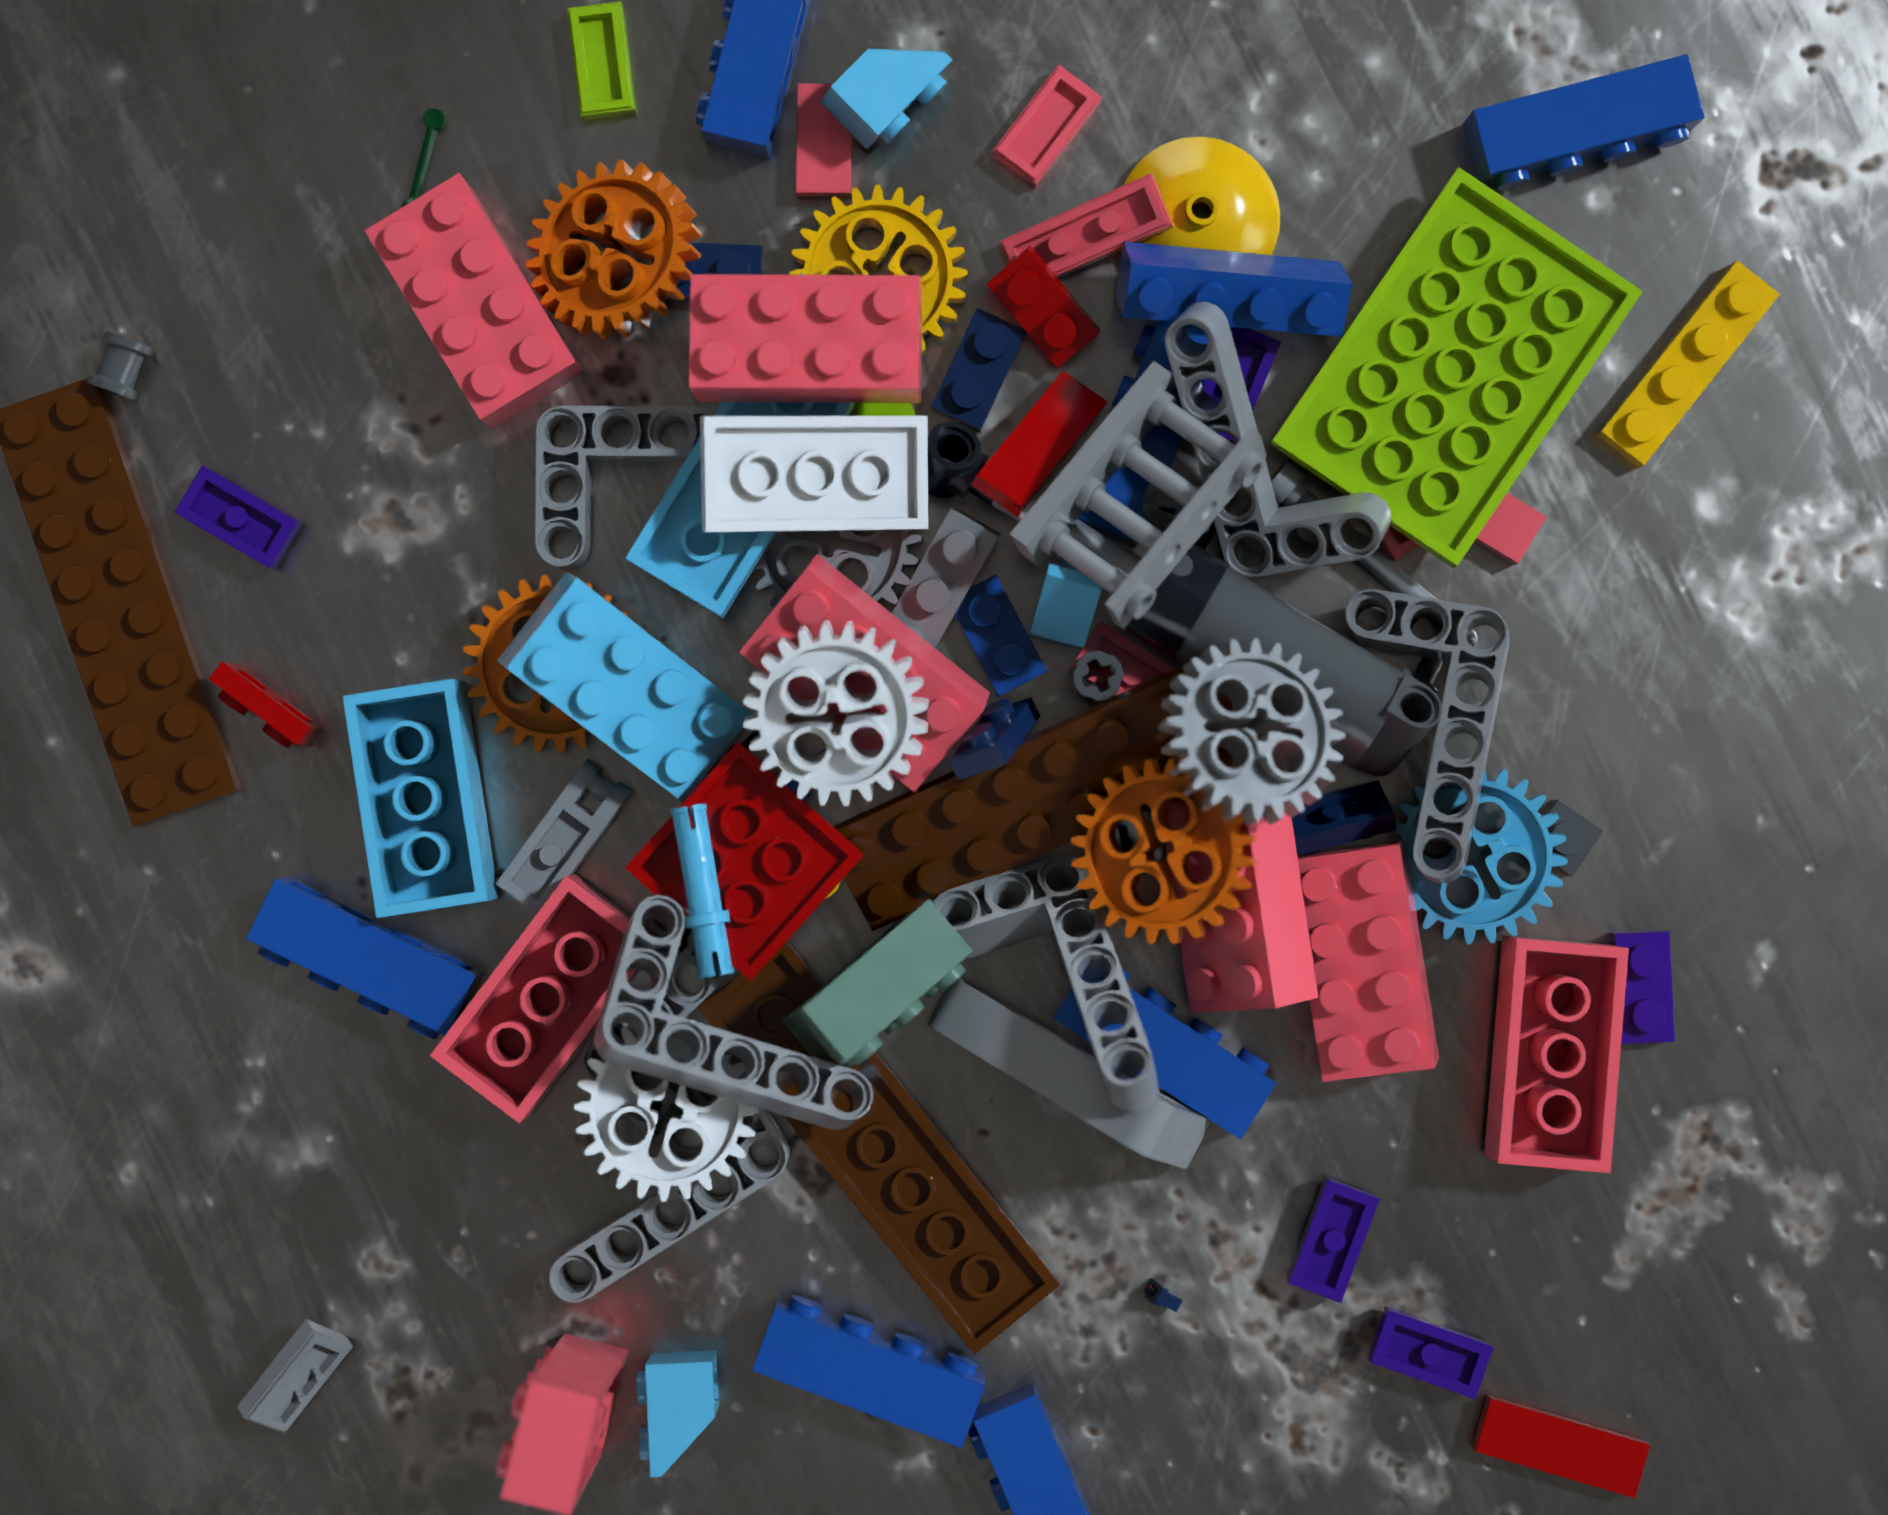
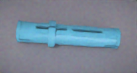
[670,804,735,979]

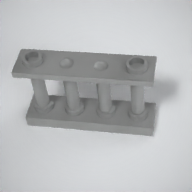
[1009,361,1267,629]

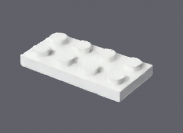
[700,416,928,532]

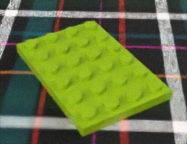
[1270,167,1643,568]

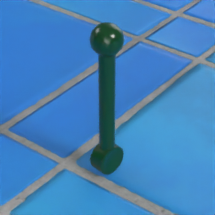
[401,108,447,208]

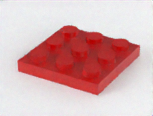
[625,742,865,981]

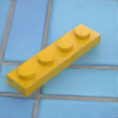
[1596,260,1780,468]

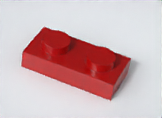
[986,245,1101,368]
[209,661,324,748]

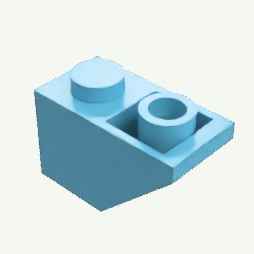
[820,49,952,149]
[1028,558,1102,651]
[636,1350,719,1477]

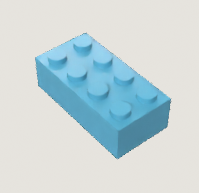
[497,572,752,802]
[342,679,499,918]

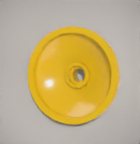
[1124,137,1280,255]

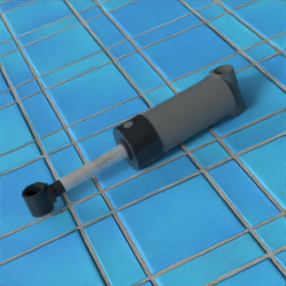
[928,422,1443,776]

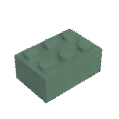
[782,899,973,1068]

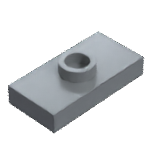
[237,1319,353,1434]

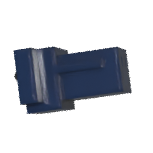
[1144,1277,1183,1312]

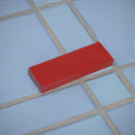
[972,371,1108,517]
[1472,1394,1650,1498]

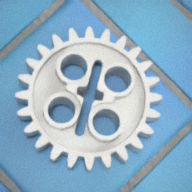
[743,620,929,806]
[574,1019,759,1202]

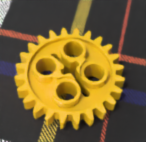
[789,184,968,356]

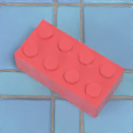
[364,173,584,430]
[689,274,922,403]
[739,554,990,792]
[1165,798,1318,1013]
[1297,840,1439,1082]
[430,874,659,1124]
[1484,935,1629,1173]
[496,1333,628,1515]

